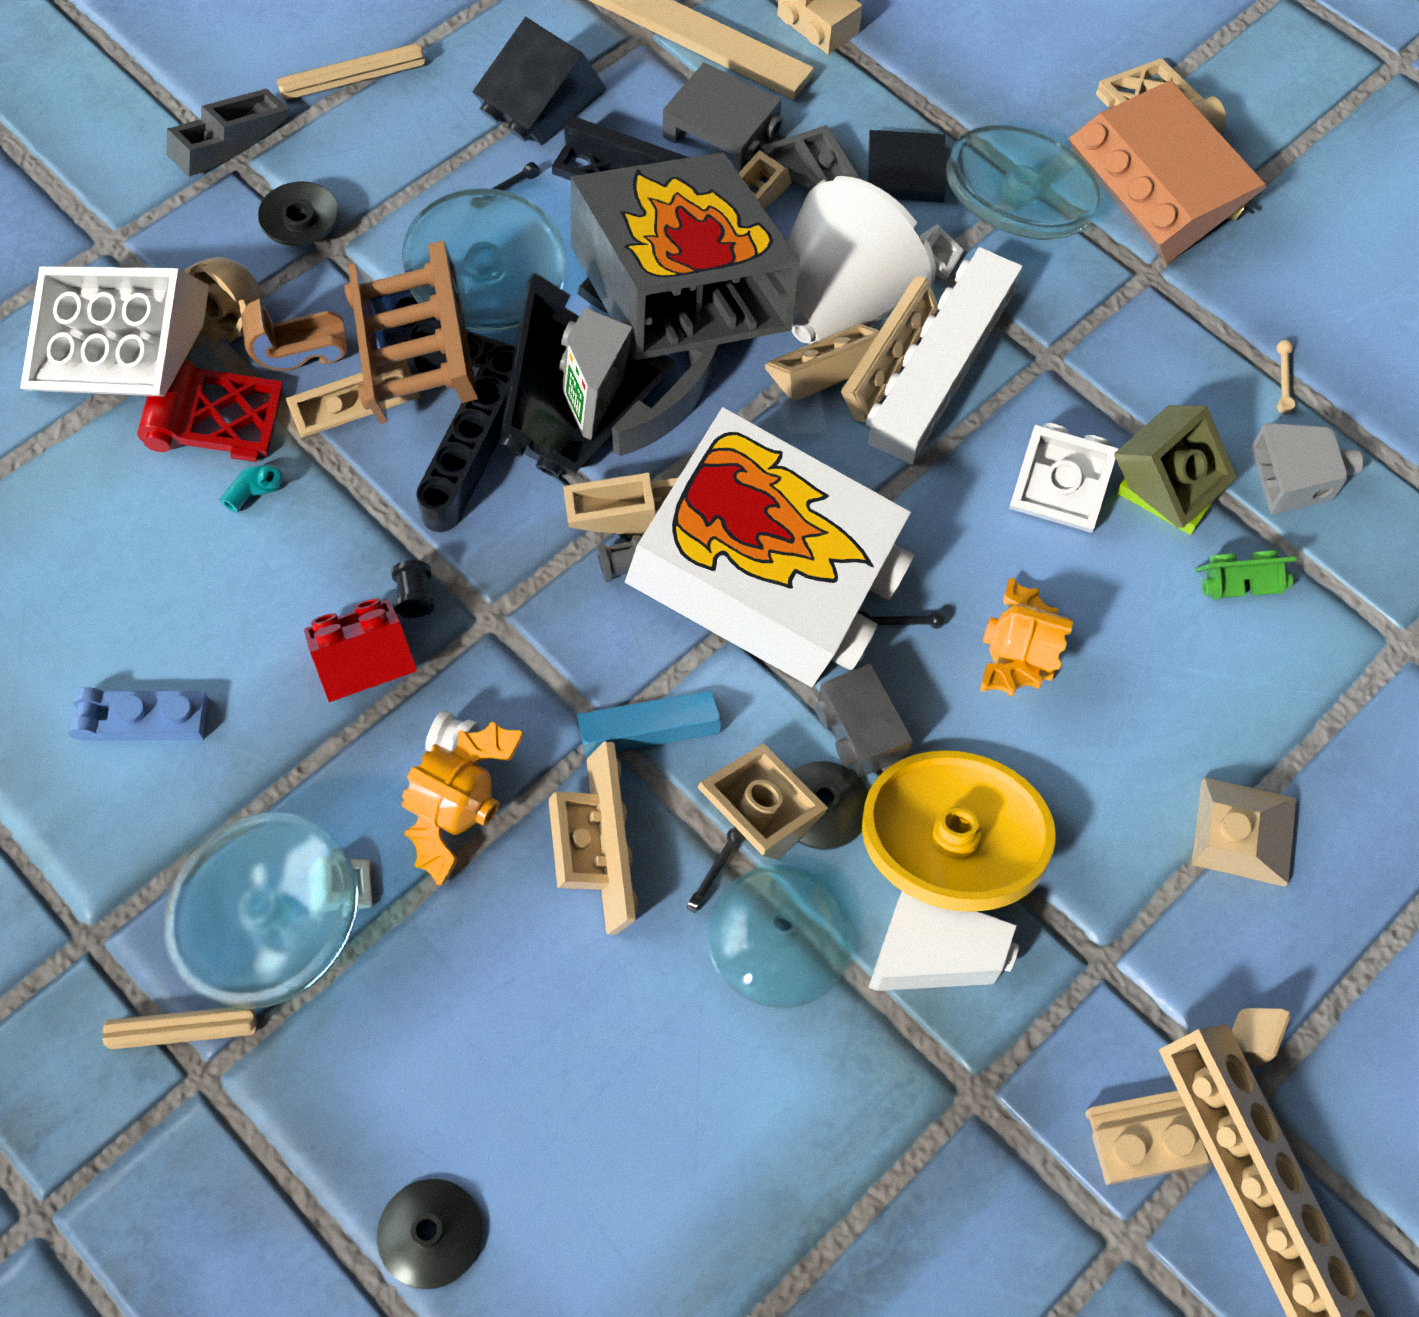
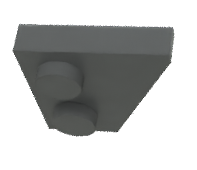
[760,125,860,192]

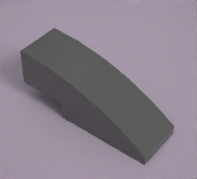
[167,88,289,177]

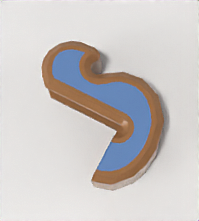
[242,298,348,371]

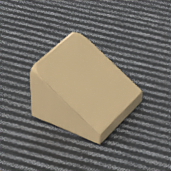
[1232,1008,1291,1068]

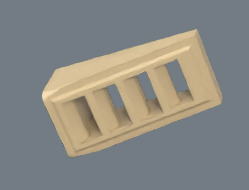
[739,150,792,209]

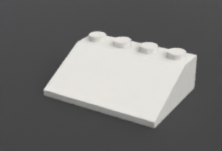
[20,267,209,397]

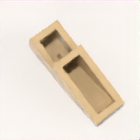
[563,473,679,534]

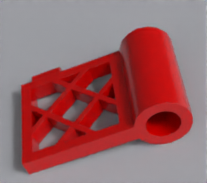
[137,360,283,462]

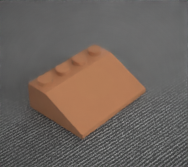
[1068,80,1266,264]

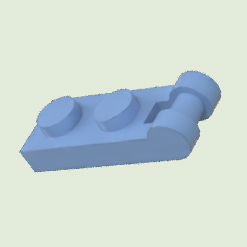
[68,687,209,741]

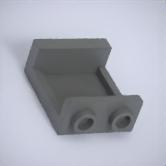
[663,62,783,173]

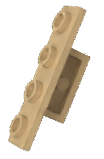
[548,741,638,935]

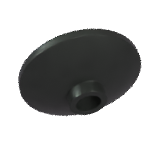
[258,181,339,246]
[792,761,868,850]
[377,1179,483,1289]

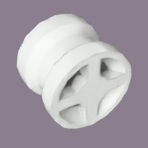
[425,710,479,751]

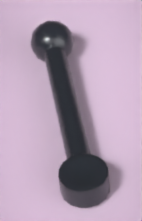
[469,162,540,209]
[857,611,946,629]
[687,827,745,913]

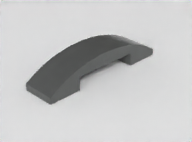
[612,344,720,456]

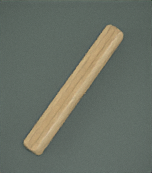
[277,43,425,101]

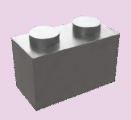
[815,664,913,778]

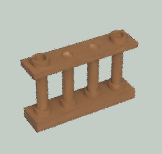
[344,240,478,424]

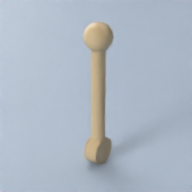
[1276,340,1296,414]

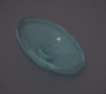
[708,865,853,1008]

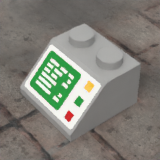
[559,308,632,440]

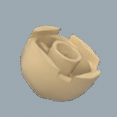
[184,257,263,343]

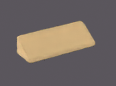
[765,323,880,401]
[286,360,421,439]

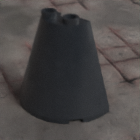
[499,272,675,478]

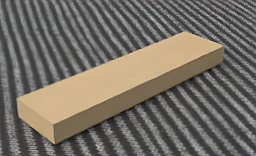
[841,277,938,422]

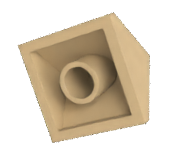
[697,743,828,861]

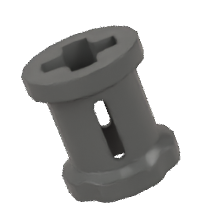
[596,535,641,582]

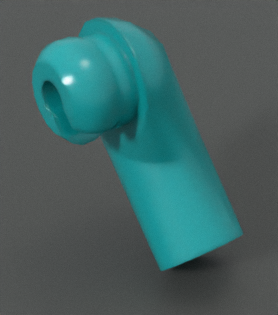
[219,465,282,513]

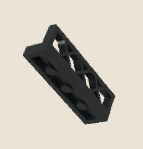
[552,115,690,181]

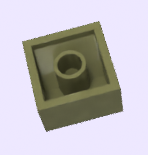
[1114,405,1237,528]

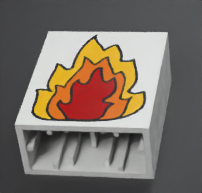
[625,407,915,687]

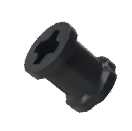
[391,560,434,618]

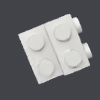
[1009,423,1118,533]

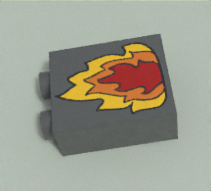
[571,152,800,361]

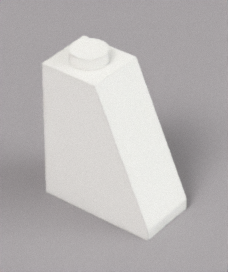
[868,891,1019,991]

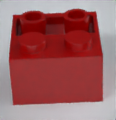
[304,598,417,703]

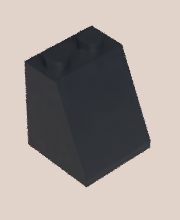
[472,16,606,145]

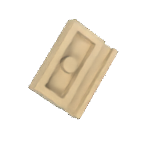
[1085,1090,1209,1186]

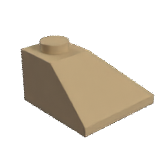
[1191,777,1296,887]

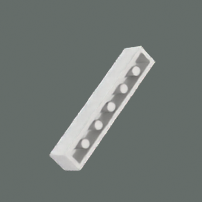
[866,247,1023,465]

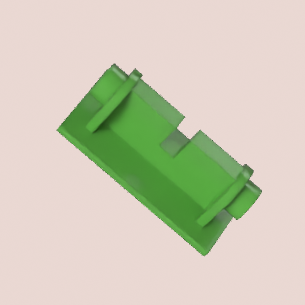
[1195,550,1297,600]

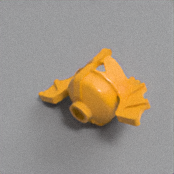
[980,578,1073,696]
[401,722,524,886]

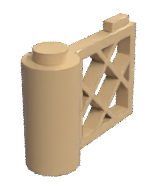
[1096,58,1227,133]

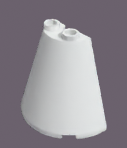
[787,176,936,344]

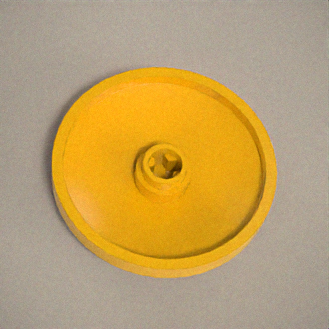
[862,750,1056,912]

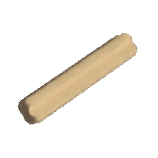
[102,1005,257,1050]

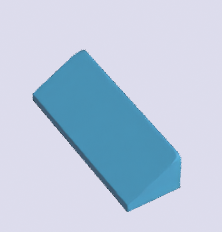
[577,691,721,758]

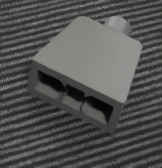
[1251,423,1363,514]

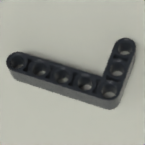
[408,320,515,532]

